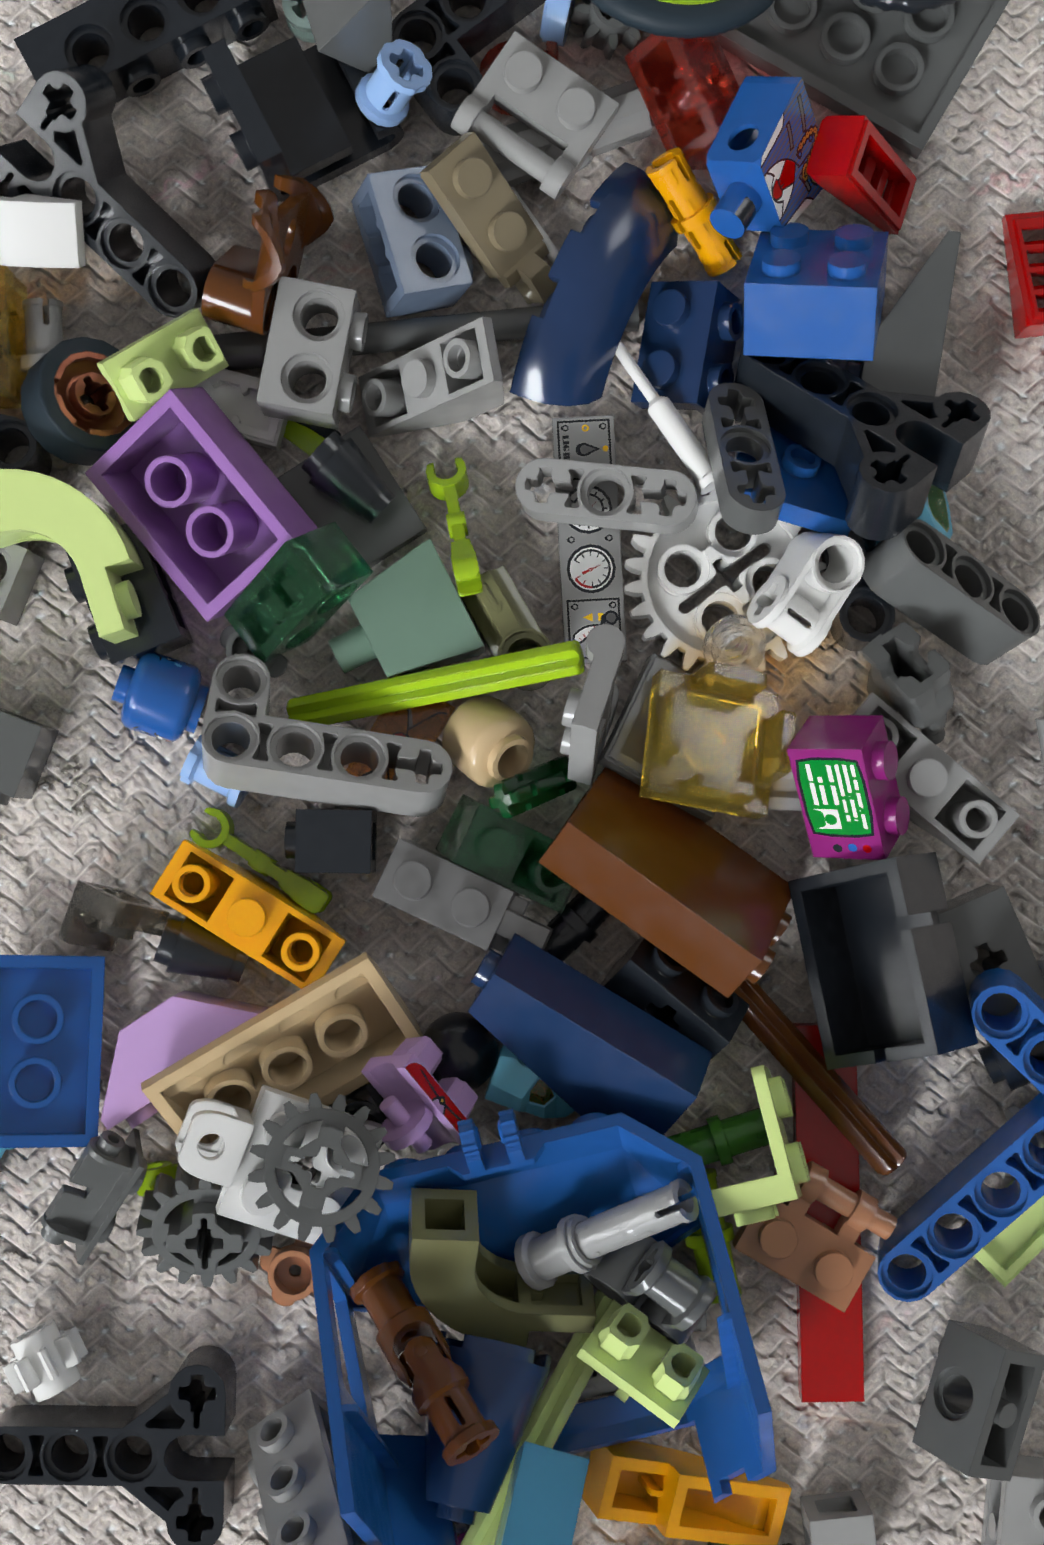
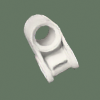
[747,532,865,657]

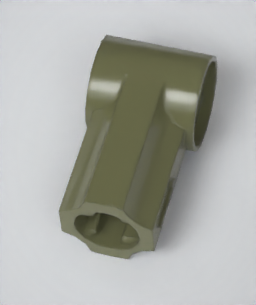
[460,565,551,691]

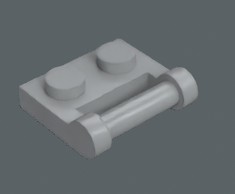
[451,31,619,200]
[560,624,625,785]

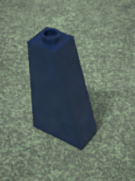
[468,933,713,1135]

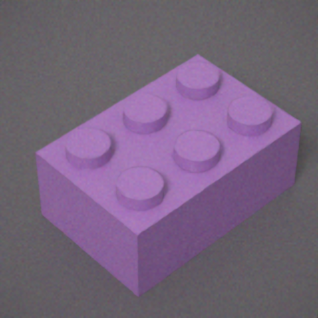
[85,387,322,622]

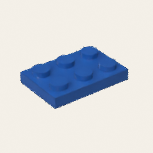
[0,955,105,1148]

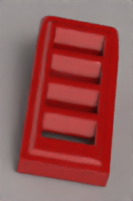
[806,115,917,235]
[1002,211,1044,339]

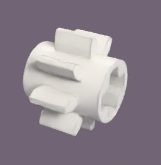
[2,1319,88,1402]

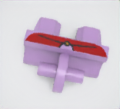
[361,1036,478,1154]

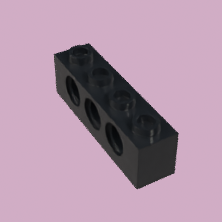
[14,0,279,111]

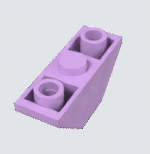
[101,990,270,1130]

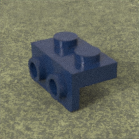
[631,280,744,415]

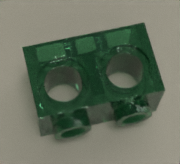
[224,522,374,663]

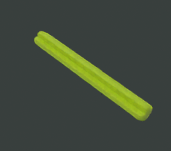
[286,640,585,725]

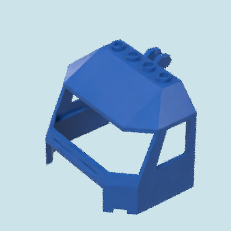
[309,1108,776,1545]

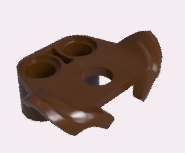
[201,174,334,336]

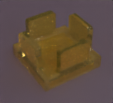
[639,662,796,820]

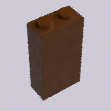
[539,767,792,998]

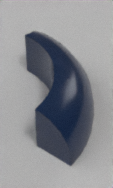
[510,162,678,406]

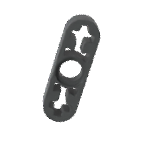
[702,383,786,535]

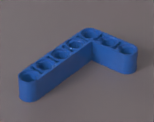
[877,968,1044,1302]

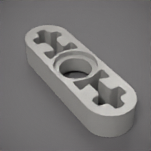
[515,458,698,534]

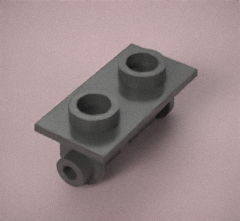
[41,1128,147,1265]

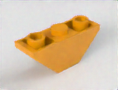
[150,839,347,989]

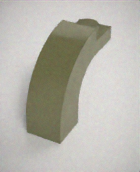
[409,1188,596,1347]

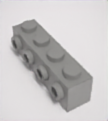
[247,1388,367,1545]

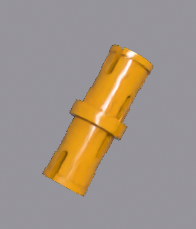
[645,147,743,277]

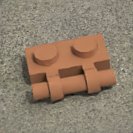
[732,1161,897,1313]

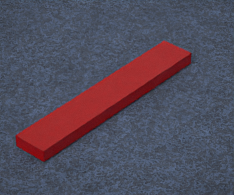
[792,1023,865,1402]

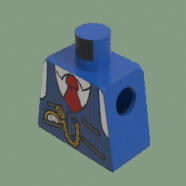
[706,76,823,239]

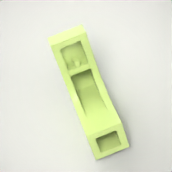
[0,469,144,644]

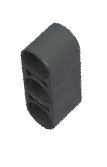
[862,519,1041,665]

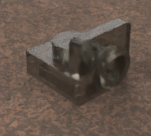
[59,880,170,952]

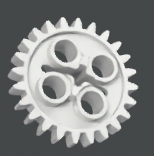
[623,486,827,680]

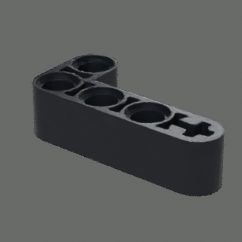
[392,0,546,136]

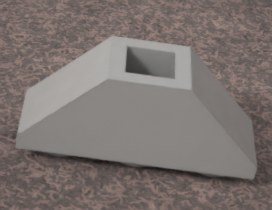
[358,317,504,437]
[852,692,1020,864]

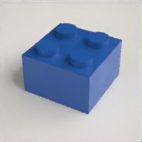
[743,222,889,361]

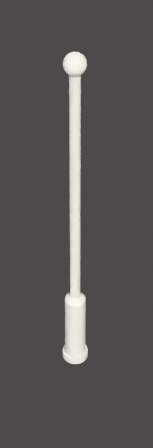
[511,187,715,495]

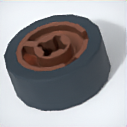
[21,337,139,466]

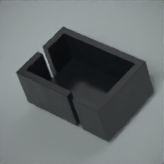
[788,852,978,1070]

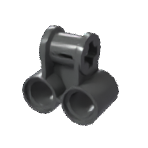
[584,1236,717,1345]

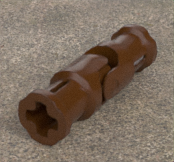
[350,1260,500,1466]

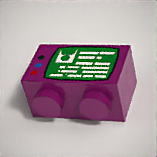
[787,715,910,860]

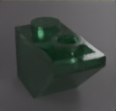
[436,794,574,914]

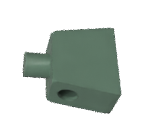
[328,539,486,678]

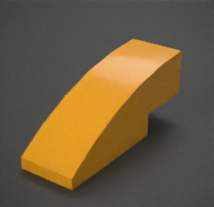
[582,1440,792,1545]

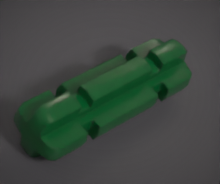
[489,756,577,818]

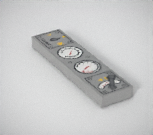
[552,415,627,664]

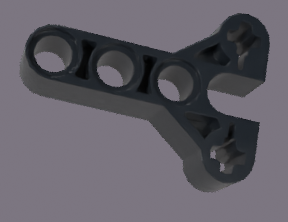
[0,64,216,318]
[734,340,991,541]
[0,1345,237,1545]

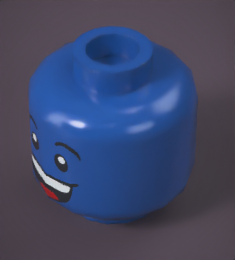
[111,652,210,742]

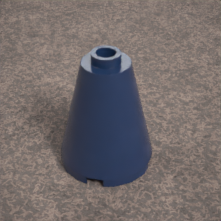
[425,1330,552,1525]

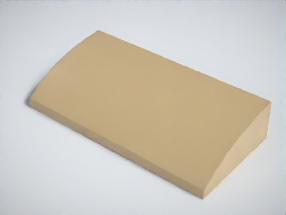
[141,952,423,1144]

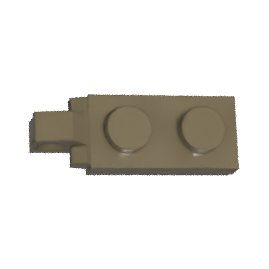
[420,131,558,305]

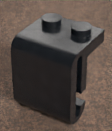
[200,36,404,202]

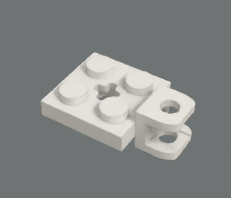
[175,1085,382,1244]

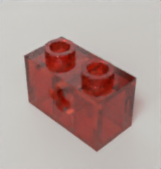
[624,34,740,170]

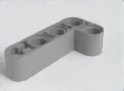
[201,654,453,817]

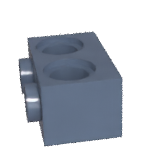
[351,165,473,318]

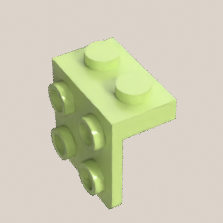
[711,1064,811,1227]

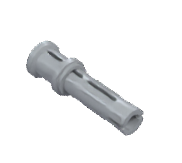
[514,1178,699,1291]

